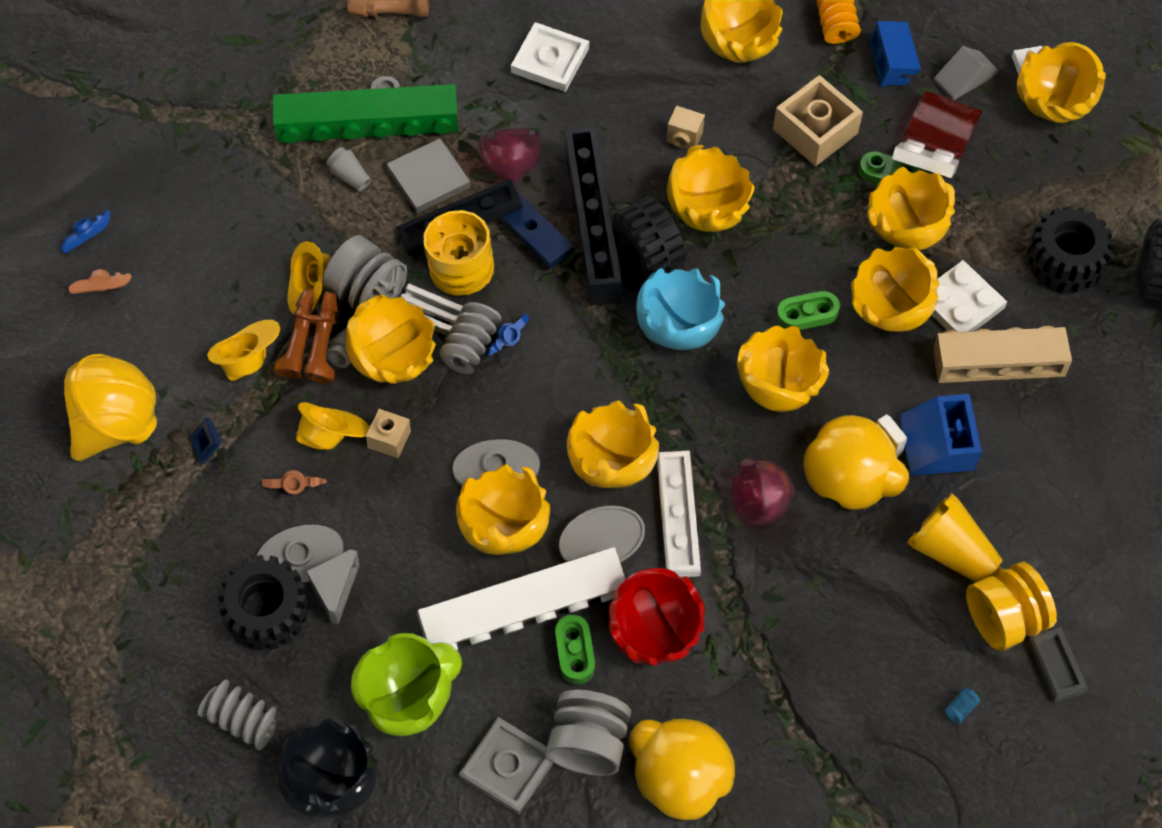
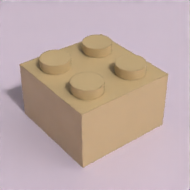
[773,75,863,166]

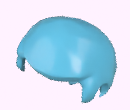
[636,268,725,350]

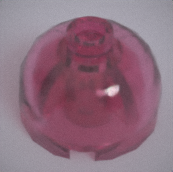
[479,128,541,181]
[732,459,794,526]

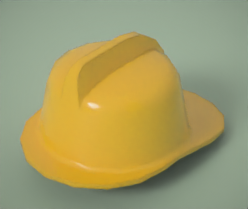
[288,241,332,315]
[207,320,281,381]
[296,402,370,450]

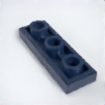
[498,192,574,269]

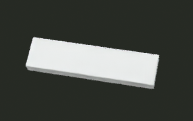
[657,451,701,577]

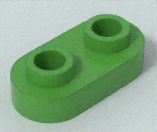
[859,151,920,185]
[776,291,840,330]
[555,615,595,684]

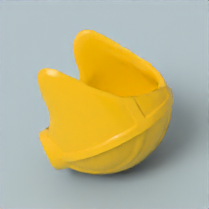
[64,354,157,461]

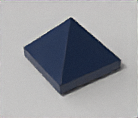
[189,418,223,464]

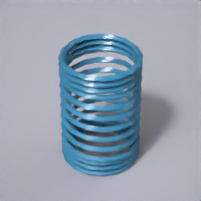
[945,688,980,724]

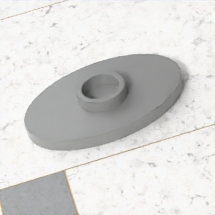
[453,439,540,486]
[559,506,645,563]
[255,525,344,585]

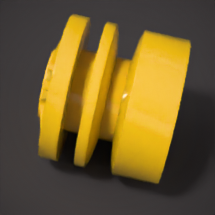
[424,210,494,296]
[966,561,1057,651]

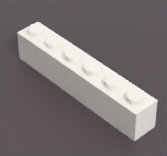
[416,547,626,650]

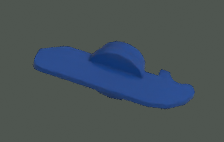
[60,210,110,253]
[486,313,529,355]

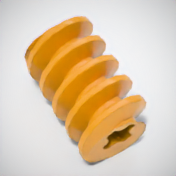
[817,0,861,44]

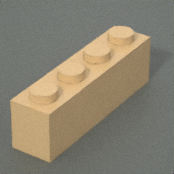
[933,326,1072,383]

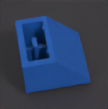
[899,394,982,476]

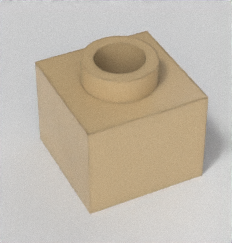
[667,106,705,149]
[366,409,411,458]

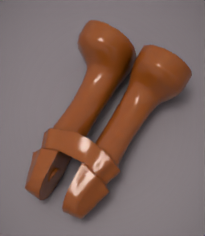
[273,288,338,384]

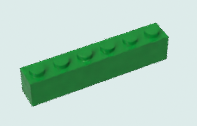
[273,84,458,143]

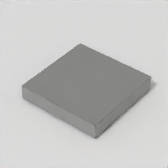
[387,138,471,213]
[459,717,553,815]

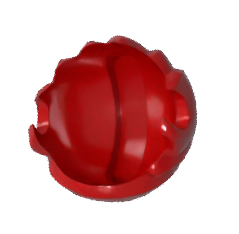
[609,568,705,666]

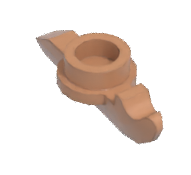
[69,269,132,294]
[262,470,326,495]

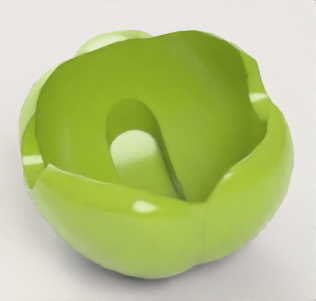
[351,633,462,737]

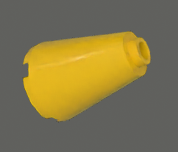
[907,493,1003,582]

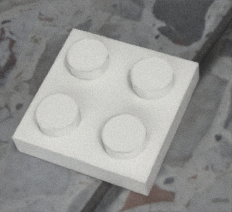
[511,22,589,92]
[892,139,959,178]
[932,260,1007,332]

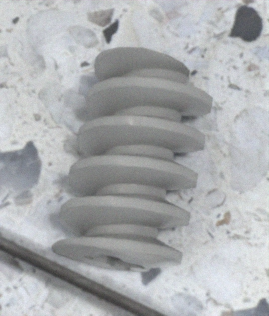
[439,302,502,375]
[198,679,277,750]

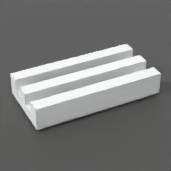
[401,284,463,336]

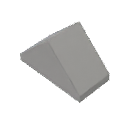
[934,46,999,101]
[307,549,360,625]

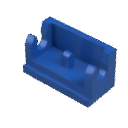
[868,21,921,87]

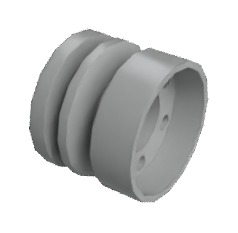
[322,235,407,310]
[546,690,631,776]

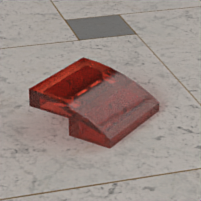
[903,90,982,159]

